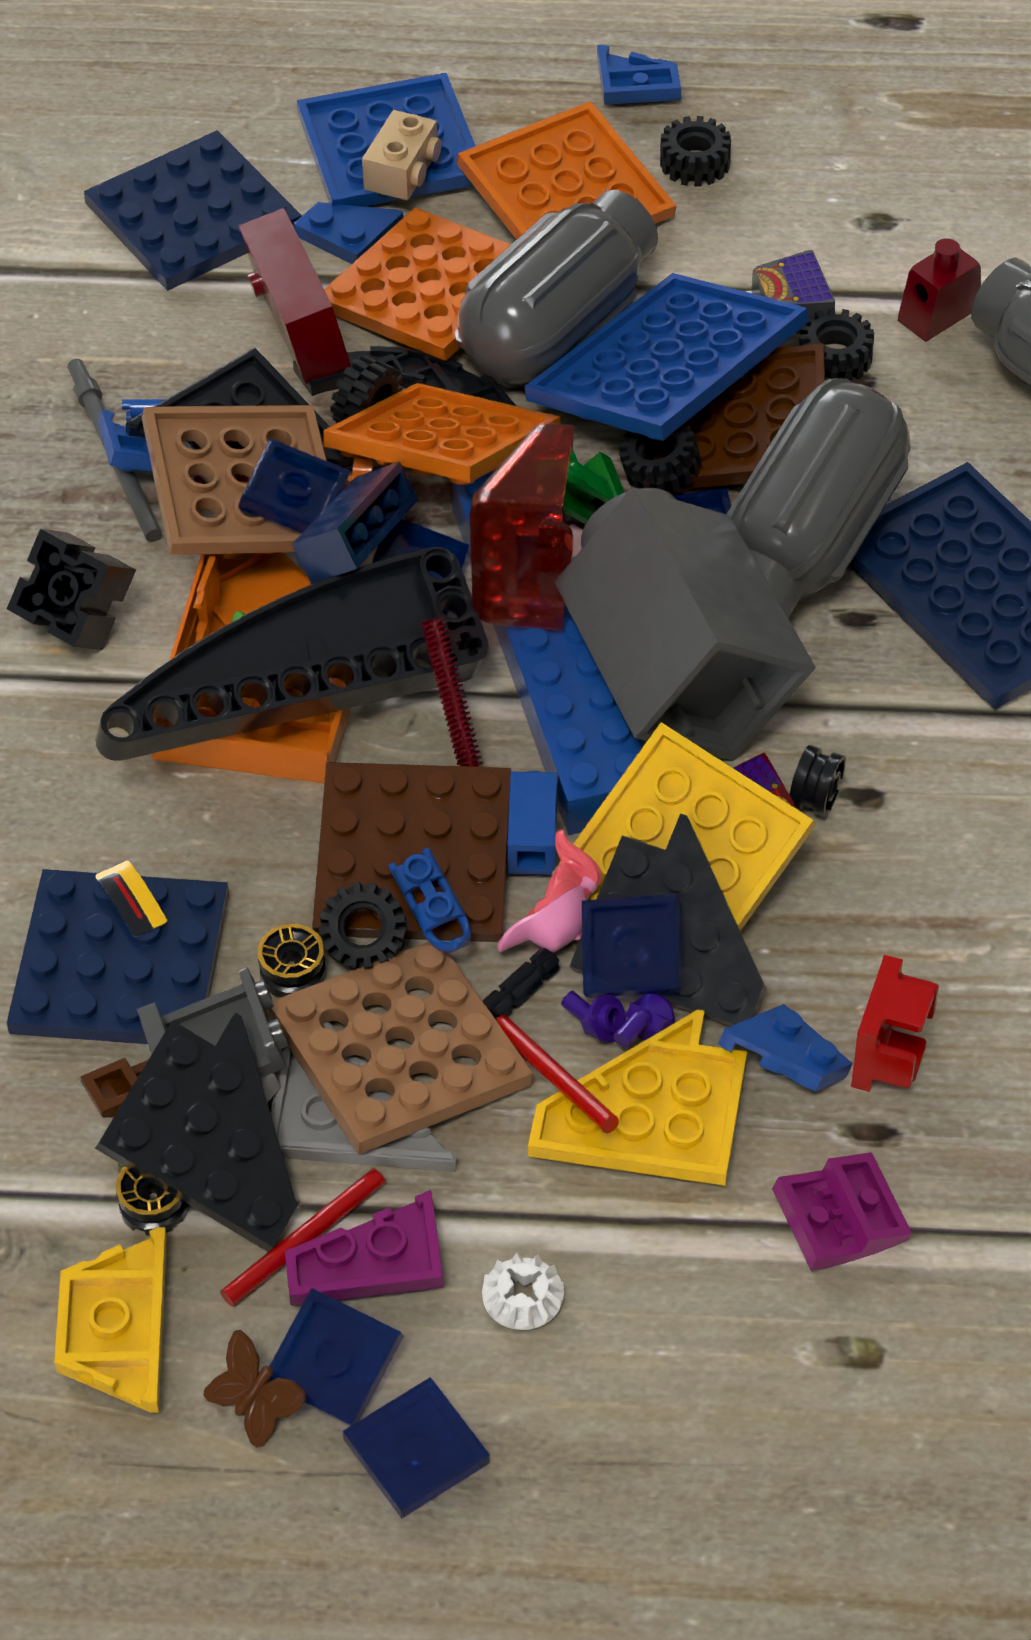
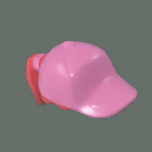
[497,829,601,952]

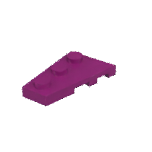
[285,1190,444,1306]

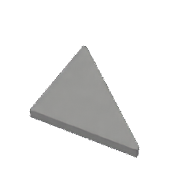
[271,991,456,1172]

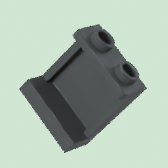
[137,967,288,1078]

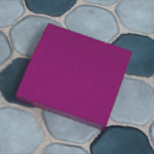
[772,1152,912,1271]

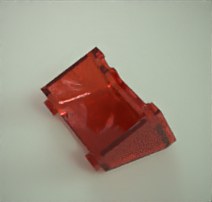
[469,423,574,630]

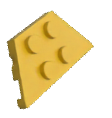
[54,1227,167,1413]

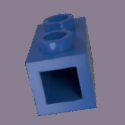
[507,771,557,875]

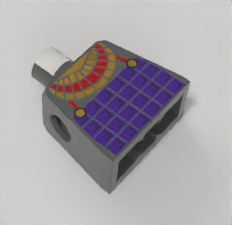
[746,250,835,334]

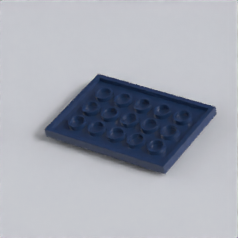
[850,462,1031,709]

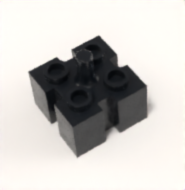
[7,529,136,650]

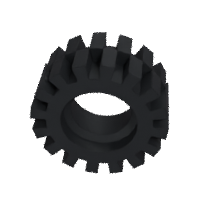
[660,116,731,187]
[799,308,874,381]
[330,355,403,423]
[619,422,701,492]
[319,882,408,970]

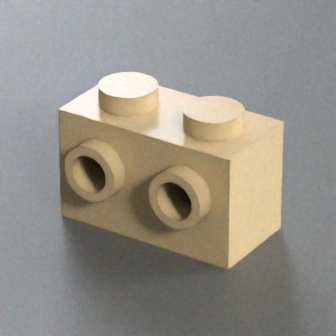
[362,110,442,201]

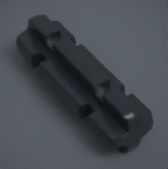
[482,948,560,1019]

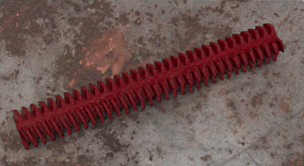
[421,618,483,767]

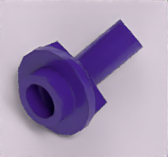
[561,991,626,1043]
[613,993,675,1048]

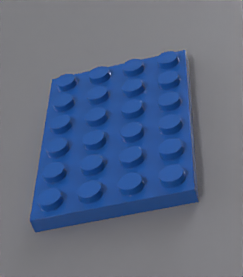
[524,273,808,441]

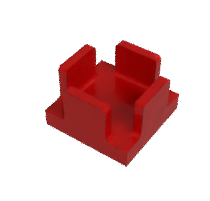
[851,954,939,1092]

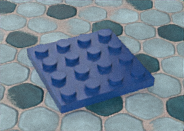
[297,73,475,206]

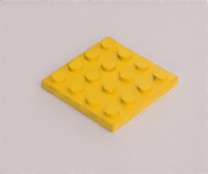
[552,722,816,931]

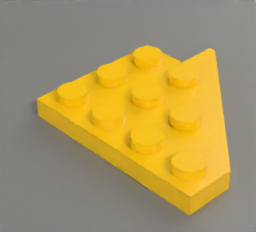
[528,1010,747,1186]

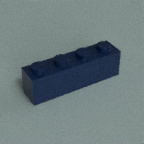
[292,462,418,584]

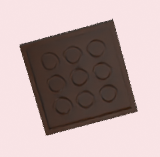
[655,344,826,490]
[312,762,511,942]

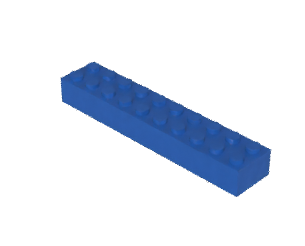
[451,460,644,835]

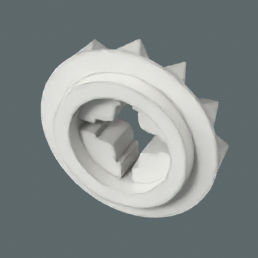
[482,1252,564,1330]

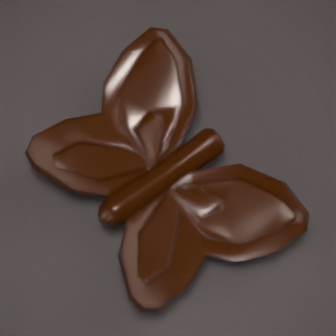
[203,1330,306,1448]

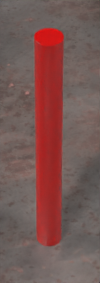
[495,1015,619,1133]
[220,1168,385,1307]

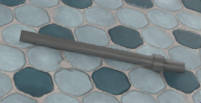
[67,358,162,542]

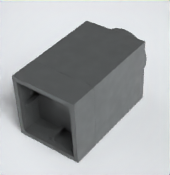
[554,487,816,761]

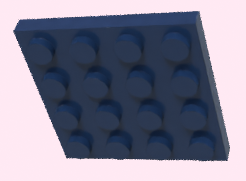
[84,130,302,291]
[7,869,229,1044]

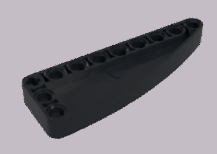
[95,547,489,761]

